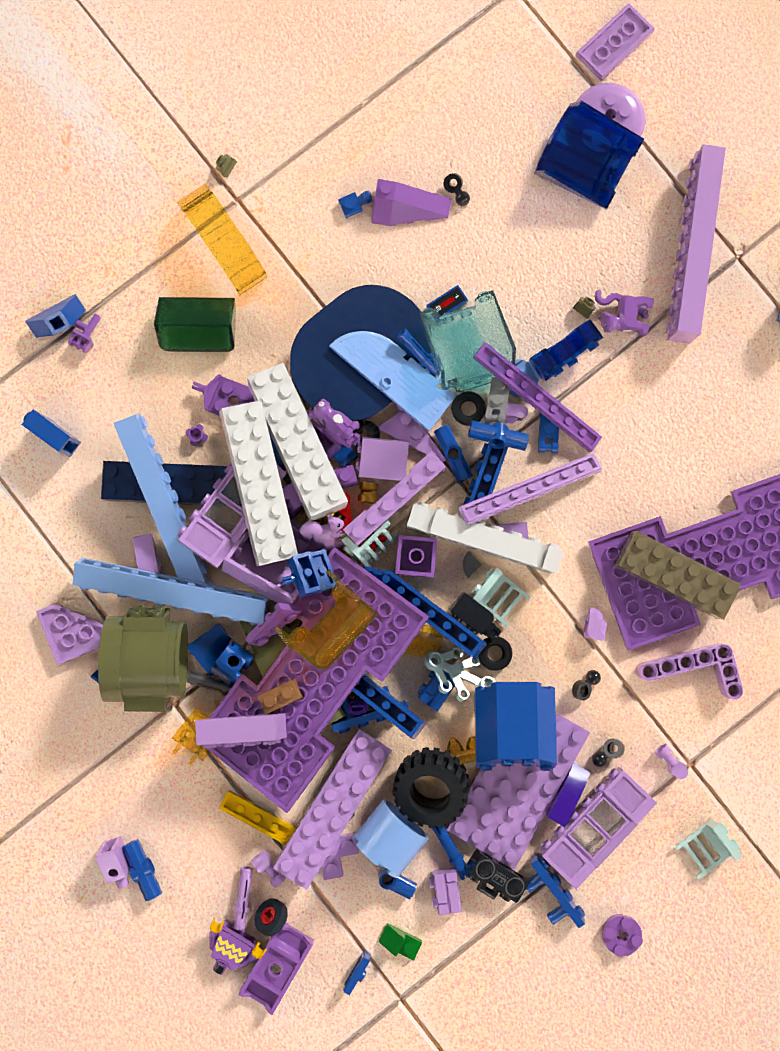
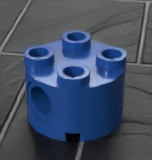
[210,640,254,685]

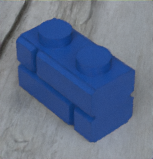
[417,670,455,712]

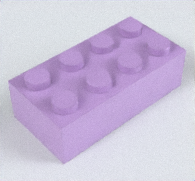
[195,713,287,749]

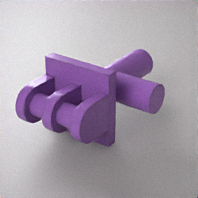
[68,314,101,353]

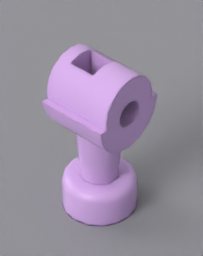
[654,743,688,779]
[251,849,286,888]

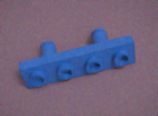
[332,686,409,734]
[526,853,585,928]

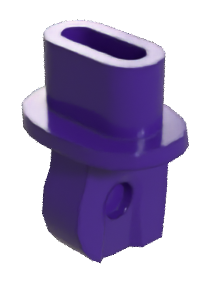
[347,695,368,715]

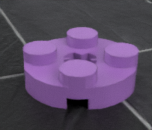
[602,914,643,957]

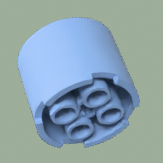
[353,800,429,878]

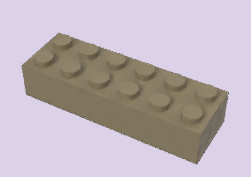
[614,531,742,620]

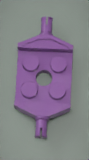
[192,374,255,416]

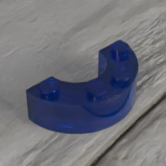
[529,319,604,381]

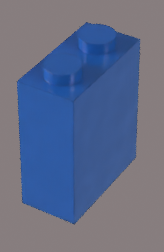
[21,409,81,457]

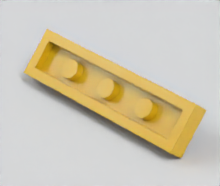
[218,790,297,845]

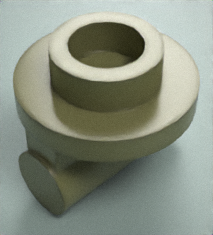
[215,154,237,178]
[573,296,596,319]

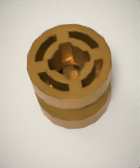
[357,482,378,504]

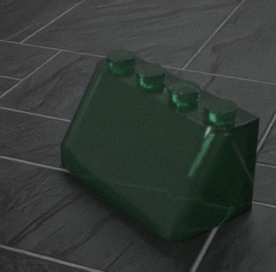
[154,297,236,352]

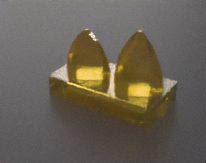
[447,735,476,765]

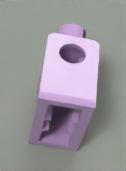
[95,836,130,889]

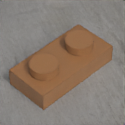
[258,679,303,715]

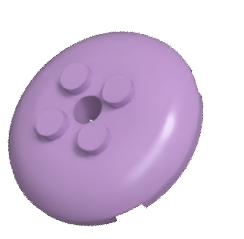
[571,83,646,156]

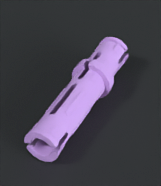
[232,866,253,930]

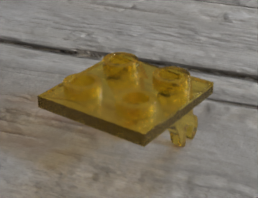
[172,708,210,766]

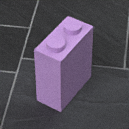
[355,437,409,481]

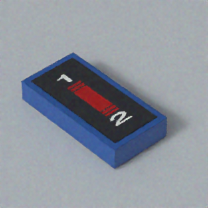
[426,285,468,322]

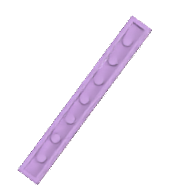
[458,453,602,526]

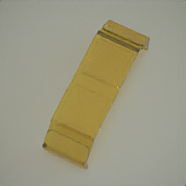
[177,184,267,296]

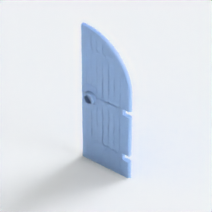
[329,331,456,431]

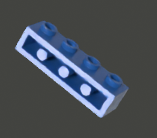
[463,443,508,505]

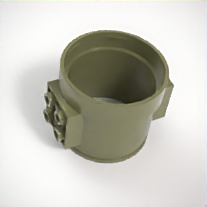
[98,605,188,712]

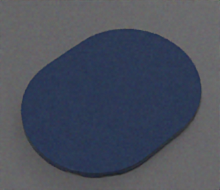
[289,285,431,421]

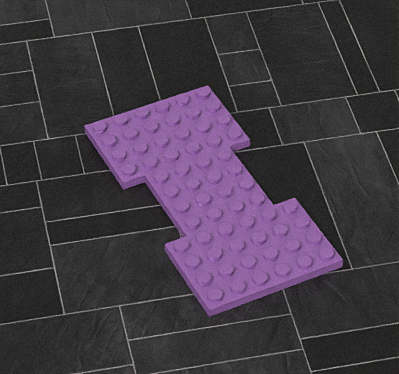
[588,474,780,651]
[195,547,429,813]

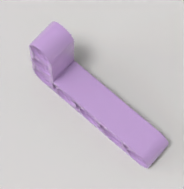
[636,643,743,700]

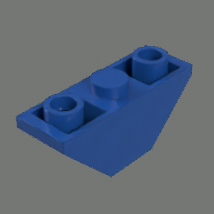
[25,294,86,338]

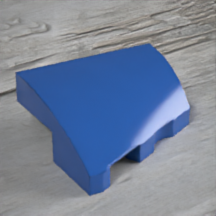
[187,623,232,676]

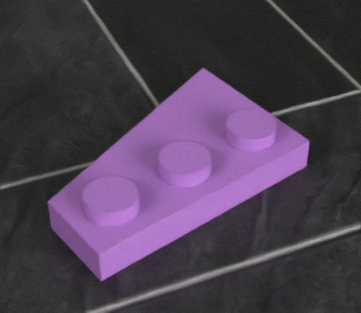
[245,603,302,646]

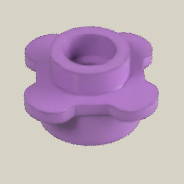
[186,424,208,446]

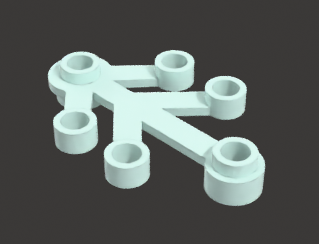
[424,647,495,702]

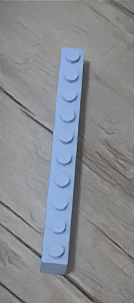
[113,413,214,585]
[72,558,270,625]

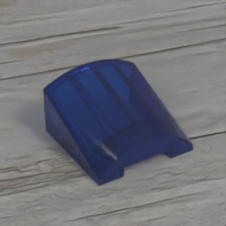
[534,100,644,210]

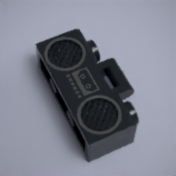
[464,848,530,903]

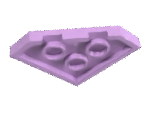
[36,604,104,665]

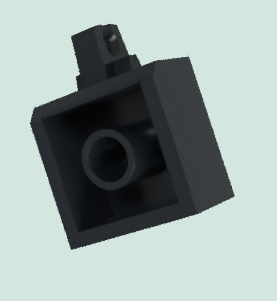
[448,592,501,640]

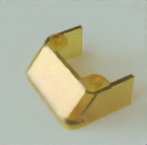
[274,569,375,670]

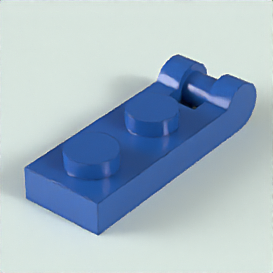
[538,401,561,454]

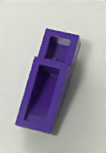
[546,763,591,827]

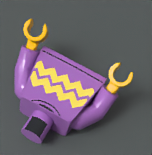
[209,917,267,975]

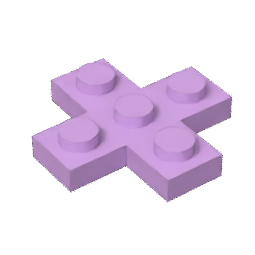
[321,832,359,880]

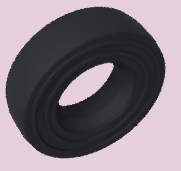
[451,391,486,426]
[478,636,513,671]

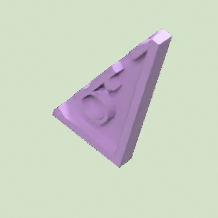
[378,411,446,463]

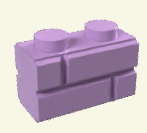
[429,867,462,915]

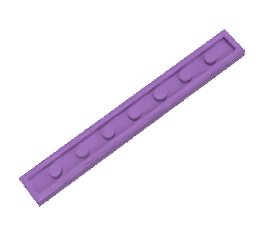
[473,342,602,453]

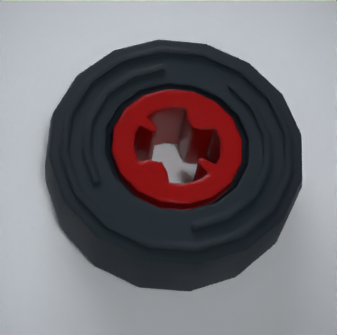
[254,898,288,936]

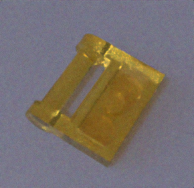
[404,624,442,658]

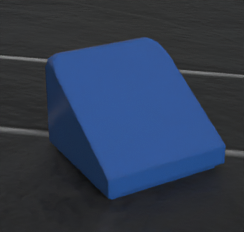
[334,445,358,468]

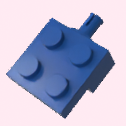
[281,549,339,598]

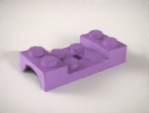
[238,923,314,1015]

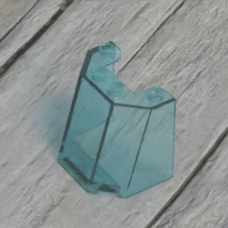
[420,290,516,393]

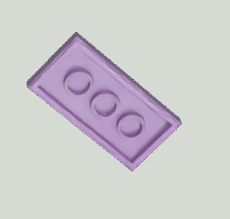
[575,3,655,81]

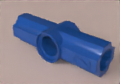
[468,420,529,451]
[433,424,473,483]
[122,839,163,901]

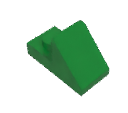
[379,923,422,961]

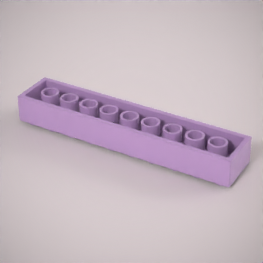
[666,144,726,344]

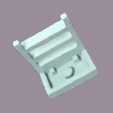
[341,520,399,567]
[471,568,531,627]
[674,818,743,880]

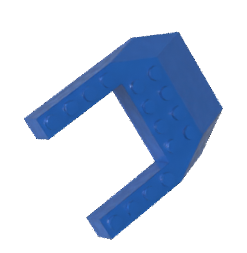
[352,566,487,739]

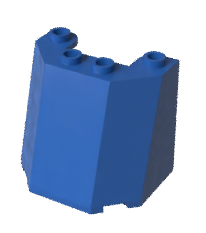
[474,682,557,771]

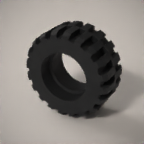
[392,747,470,828]

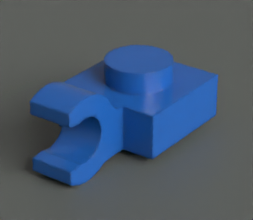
[338,190,373,219]

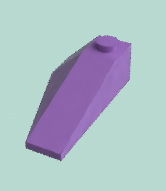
[372,179,451,226]

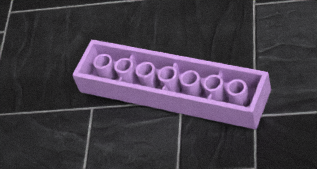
[273,728,392,890]

